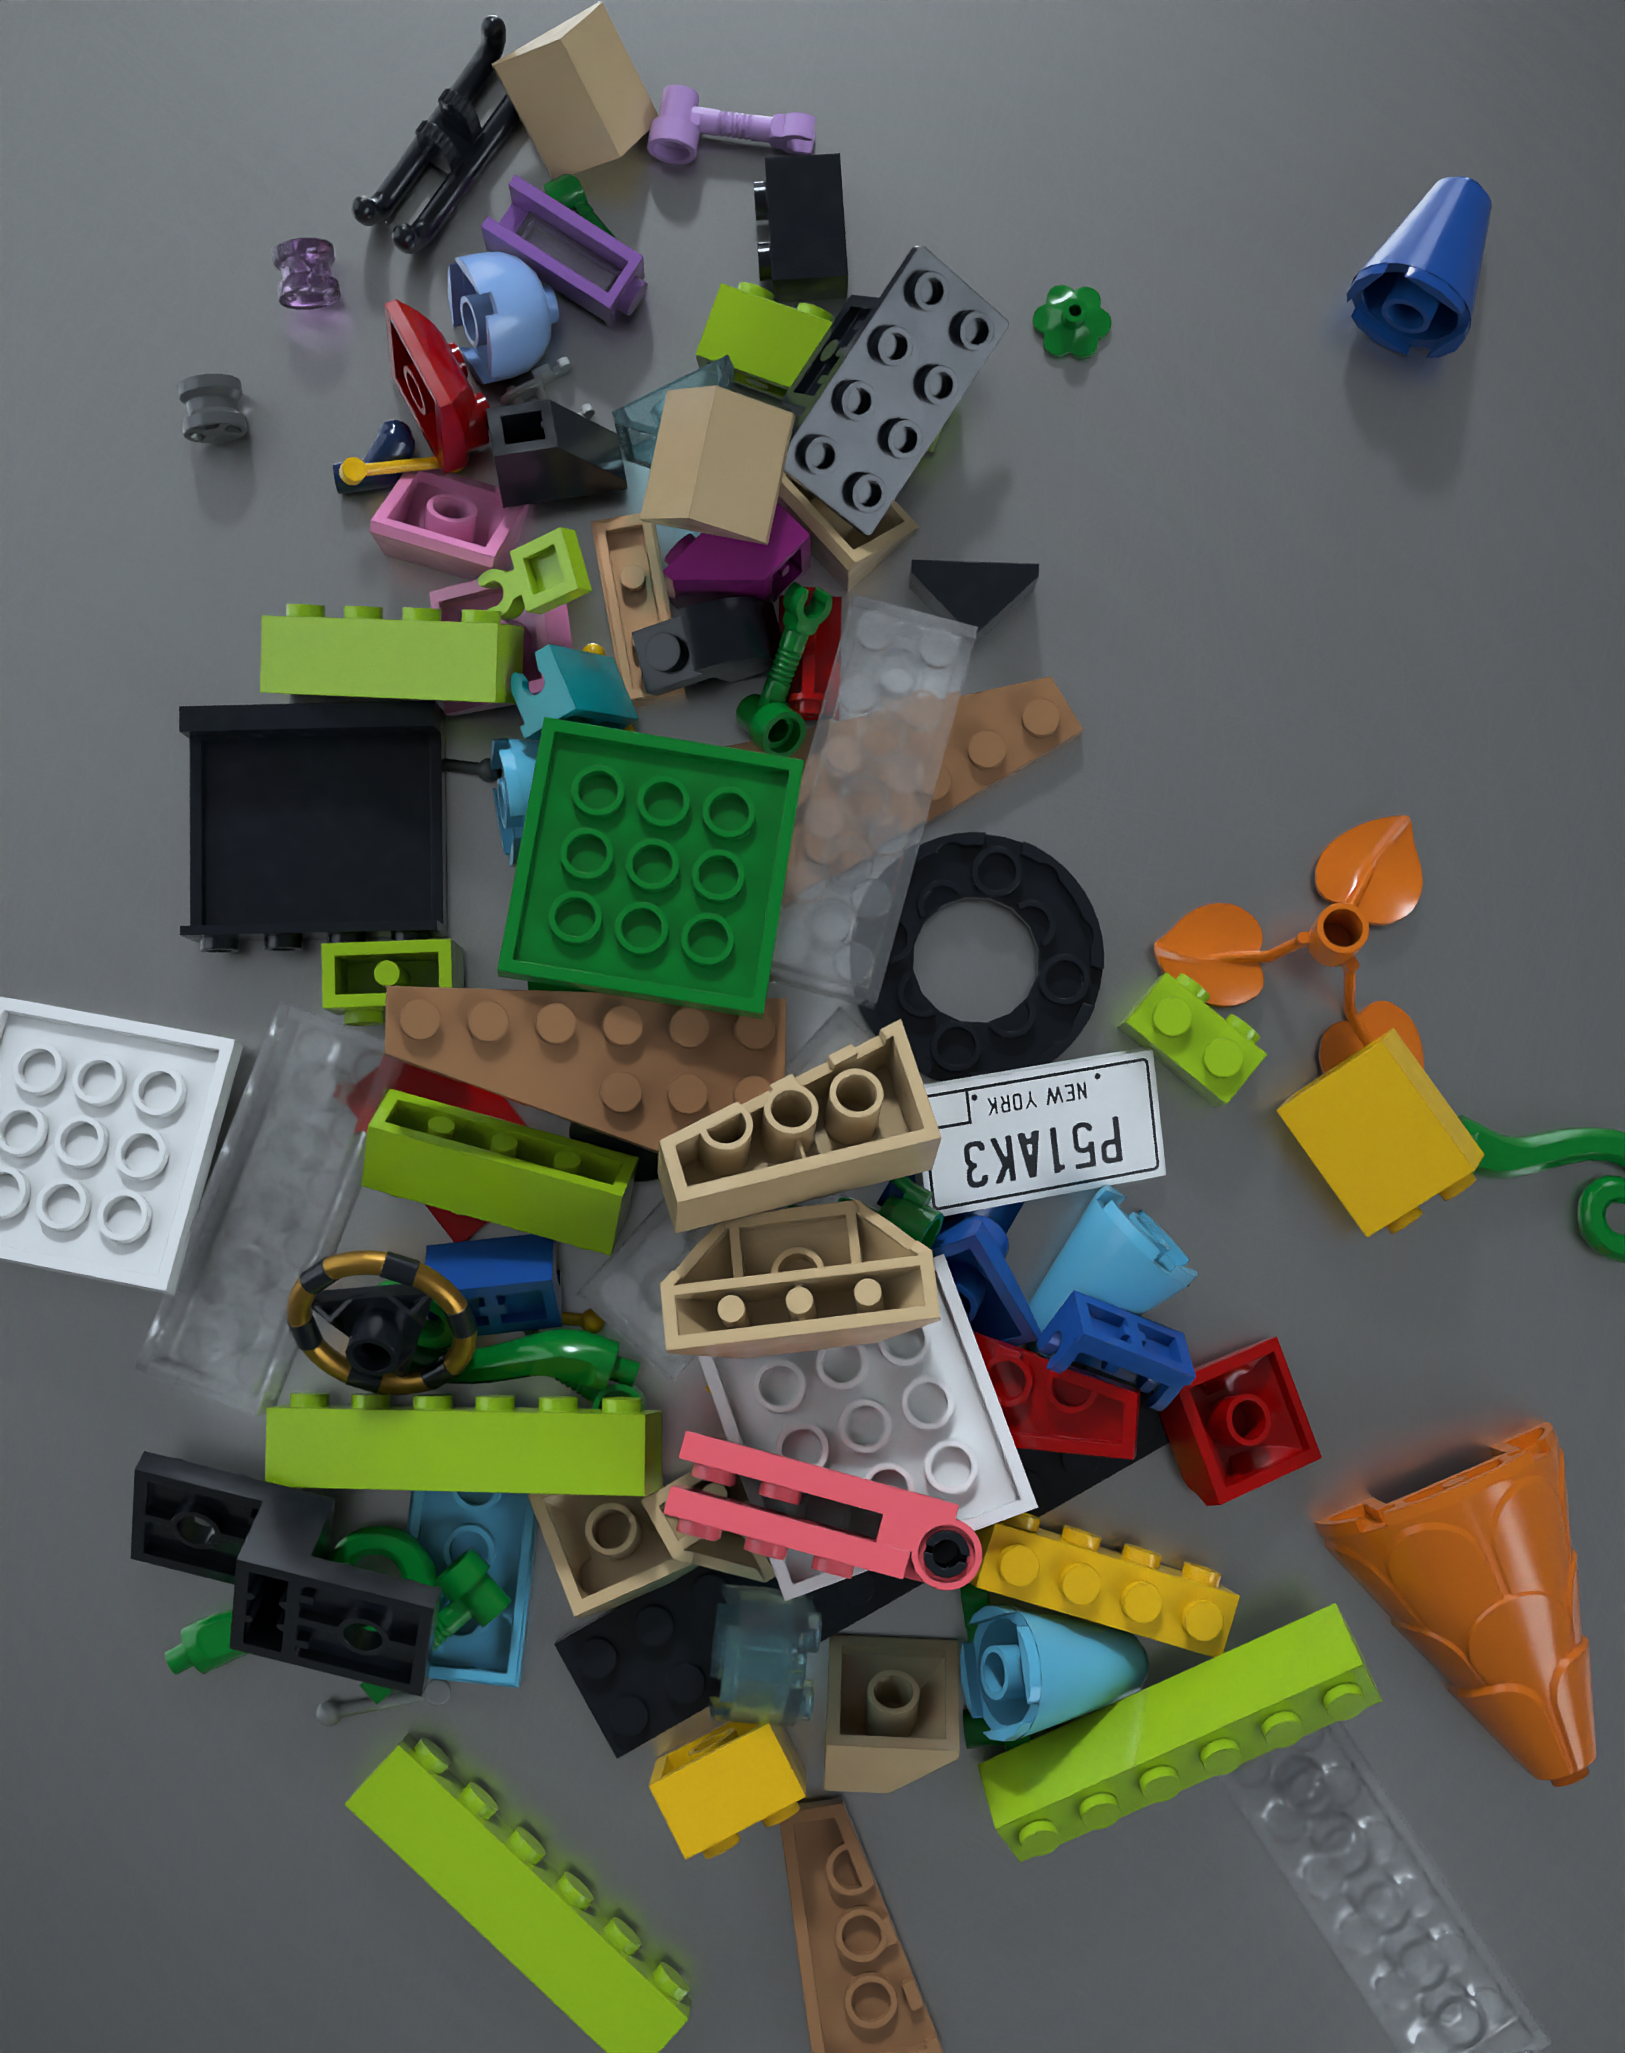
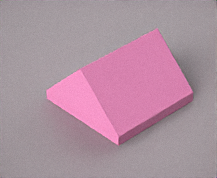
[369,469,529,580]

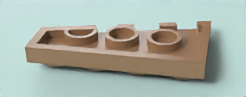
[780,1798,945,2053]

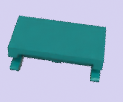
[511,644,639,741]

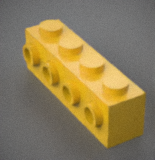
[970,1512,1240,1657]

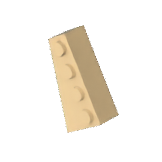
[657,1019,942,1233]

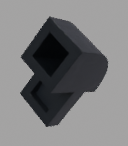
[632,596,782,696]

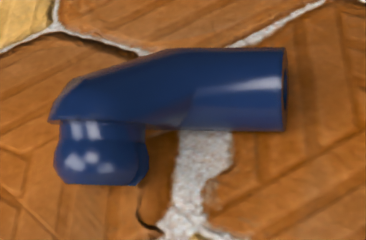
[333,420,415,494]

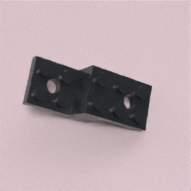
[130,1451,442,1697]

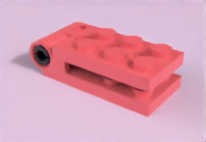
[663,1431,982,1590]

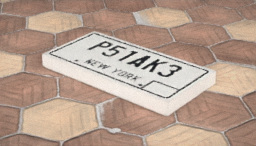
[915,1047,1166,1216]

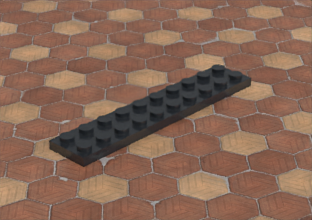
[554,1361,1169,1759]

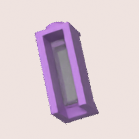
[481,174,648,328]

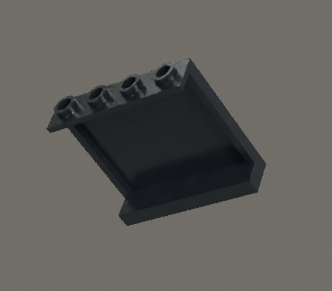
[179,700,447,953]

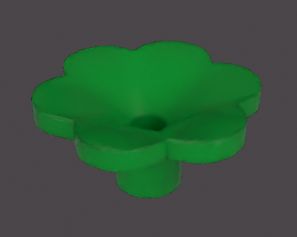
[1032,284,1112,360]

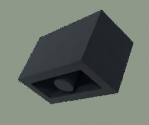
[753,153,848,302]

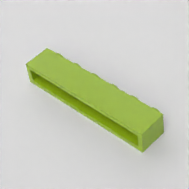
[265,1392,662,1496]
[977,1603,1383,1863]
[344,1732,692,2053]

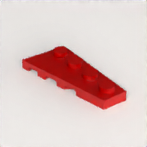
[973,1331,1141,1460]

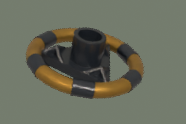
[287,1250,478,1395]

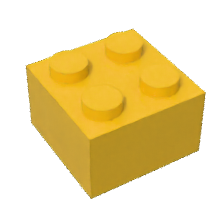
[649,1699,806,1860]

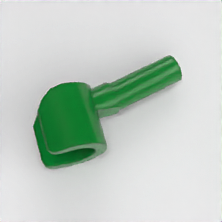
[544,174,618,240]

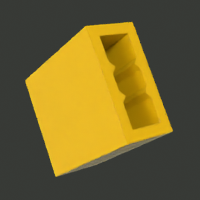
[1276,1028,1485,1237]

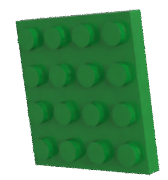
[497,717,805,1019]

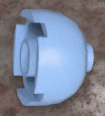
[447,252,559,384]

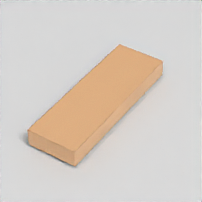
[591,513,686,707]

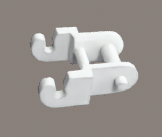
[500,357,595,419]

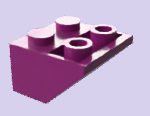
[663,502,811,611]

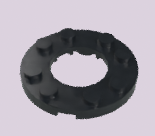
[849,832,1104,1082]

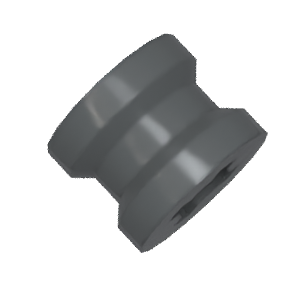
[177,374,247,443]

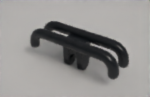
[351,15,520,254]

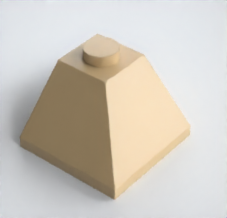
[823,1634,960,1793]

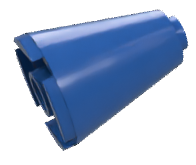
[1347,176,1492,358]

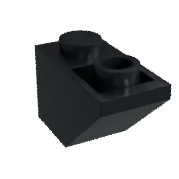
[486,399,627,508]

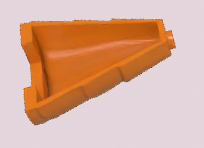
[1314,1422,1597,1787]

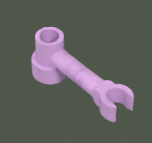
[647,85,816,164]

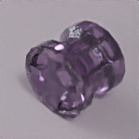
[271,238,341,310]

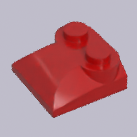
[384,299,490,475]
[1158,1336,1322,1506]

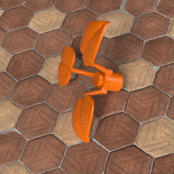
[1153,815,1424,1074]

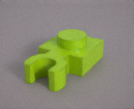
[477,527,592,621]

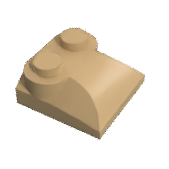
[527,1477,699,1619]

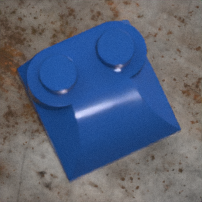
[930,1214,1041,1346]

